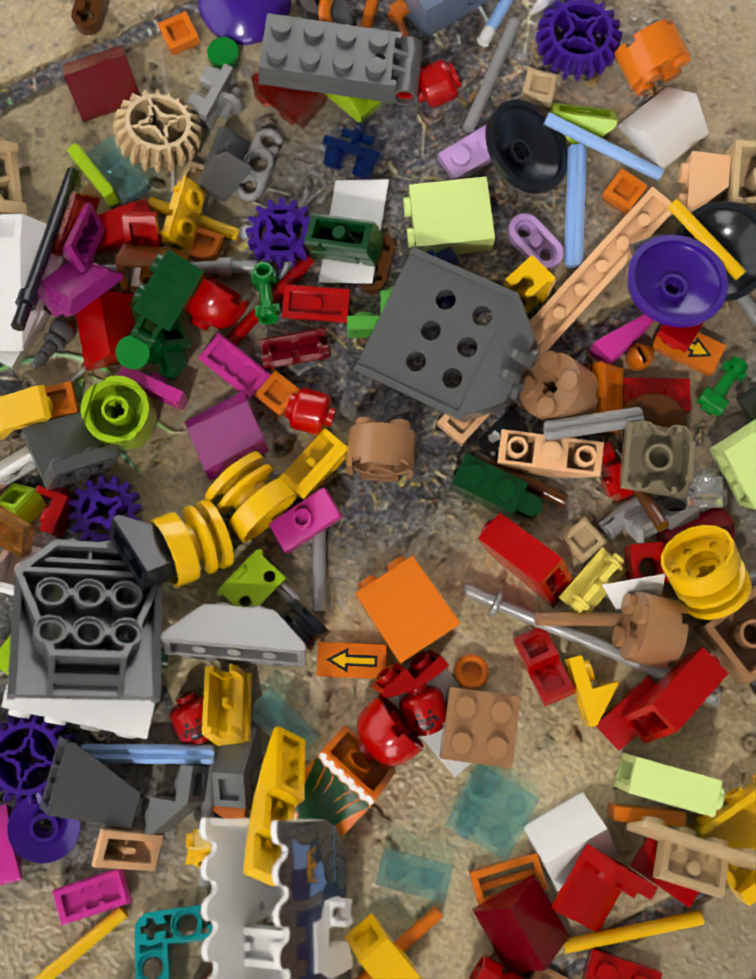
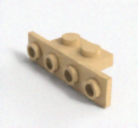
[626,816,756,897]

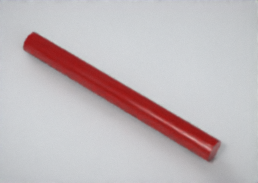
[226,254,315,346]

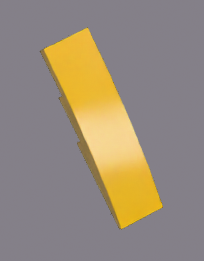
[243,726,306,887]

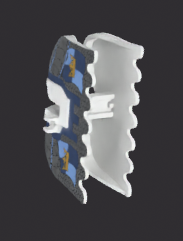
[200,817,353,979]

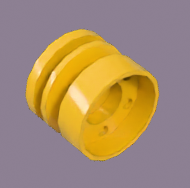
[204,451,297,542]
[149,499,234,588]
[661,525,752,620]

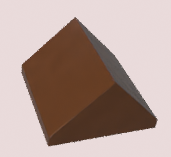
[115,243,190,294]

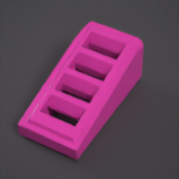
[588,314,654,365]

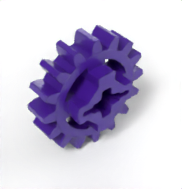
[245,197,311,269]
[68,475,145,542]

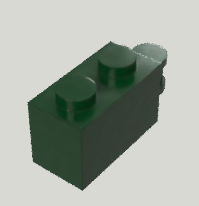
[130,249,207,348]
[130,301,192,380]
[449,453,543,519]

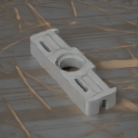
[624,478,727,543]

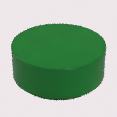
[207,37,240,70]
[116,335,151,369]

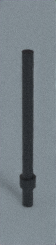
[11,167,79,331]

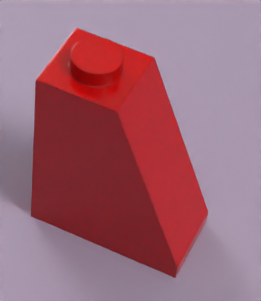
[478,512,573,608]
[621,647,729,744]

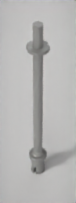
[461,583,724,707]

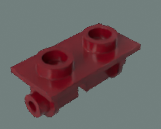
[259,328,330,370]

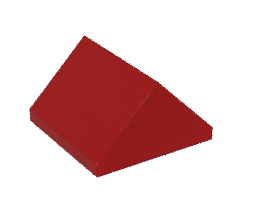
[76,291,135,371]

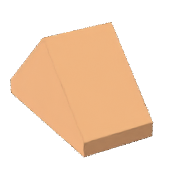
[91,825,164,871]

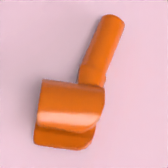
[388,0,410,38]

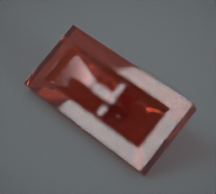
[52,191,101,257]

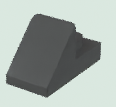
[198,126,252,202]

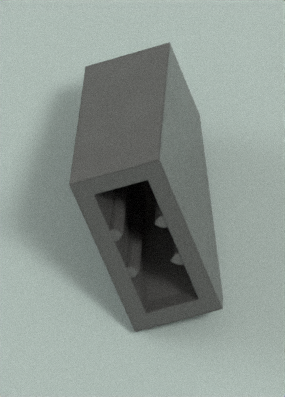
[40,736,142,829]

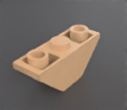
[497,429,604,478]

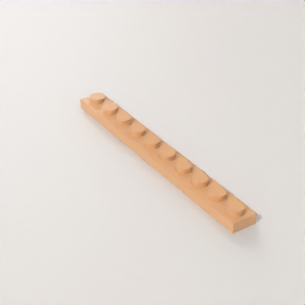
[437,186,672,447]

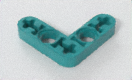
[135,905,213,979]

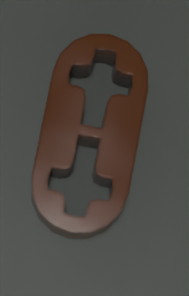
[71,0,110,35]
[358,232,395,295]

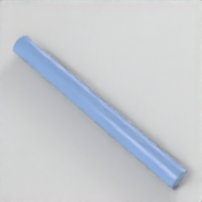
[544,112,664,181]

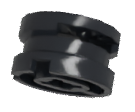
[279,598,330,652]

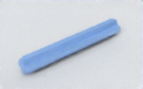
[564,143,587,268]
[81,744,217,764]

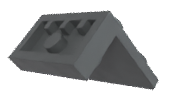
[21,412,120,491]

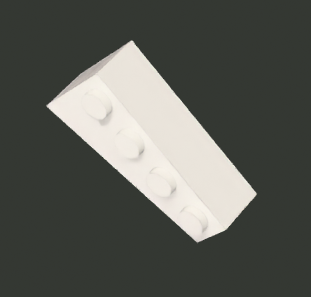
[1,682,155,739]

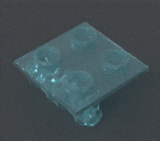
[445,764,540,861]

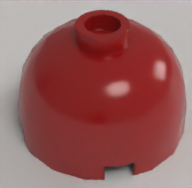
[186,276,250,331]
[357,695,424,767]

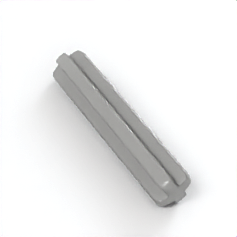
[543,407,644,440]

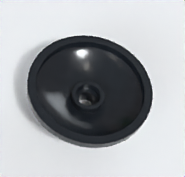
[485,99,568,194]
[675,201,756,302]

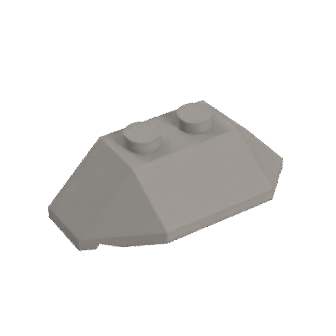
[161,602,306,667]

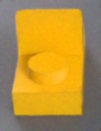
[563,655,619,727]

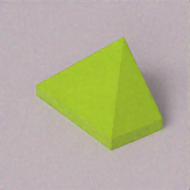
[552,102,618,148]

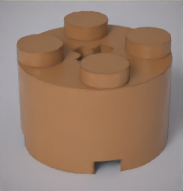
[520,351,599,422]
[346,417,416,482]
[612,592,688,669]

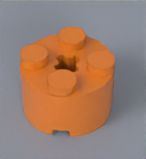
[614,19,691,96]

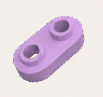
[507,213,563,272]

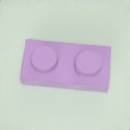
[438,125,492,180]

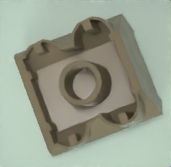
[620,420,696,499]

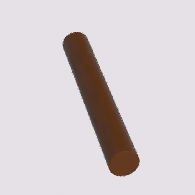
[614,449,669,531]
[475,451,568,507]

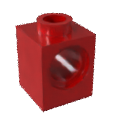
[623,541,670,585]

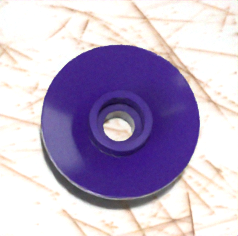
[7,792,81,864]

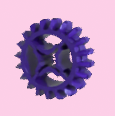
[535,0,622,82]
[0,714,76,806]

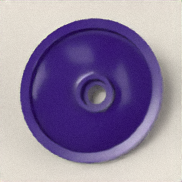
[198,0,292,45]
[626,235,728,328]

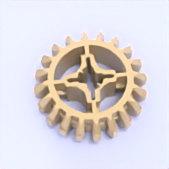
[113,88,202,174]

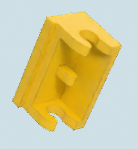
[503,255,556,314]
[278,428,347,501]
[202,664,252,746]

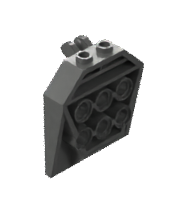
[353,247,540,423]
[7,539,162,702]

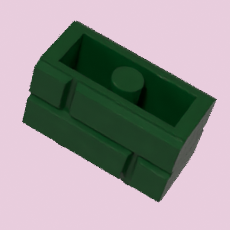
[304,213,384,267]

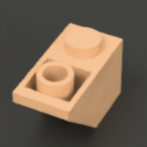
[677,151,731,225]

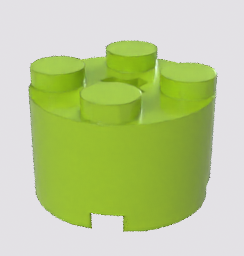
[81,376,157,450]

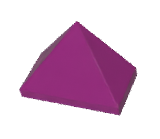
[62,203,106,273]

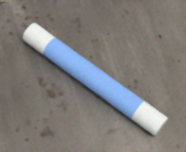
[477,0,514,47]

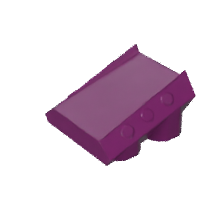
[37,261,123,317]
[185,391,269,481]

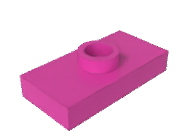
[198,332,271,401]
[118,366,189,410]
[269,487,343,553]
[52,869,133,926]

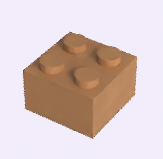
[693,585,756,684]
[439,687,521,769]

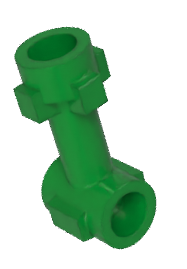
[251,262,280,325]
[696,356,749,417]

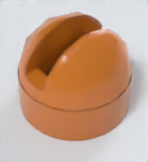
[625,343,654,371]

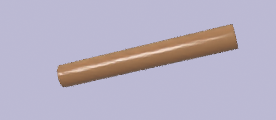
[535,612,624,626]

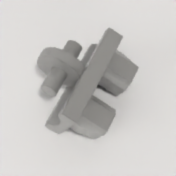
[186,63,244,131]

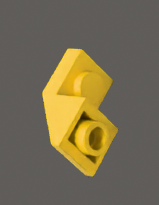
[0,385,53,440]
[345,913,422,979]

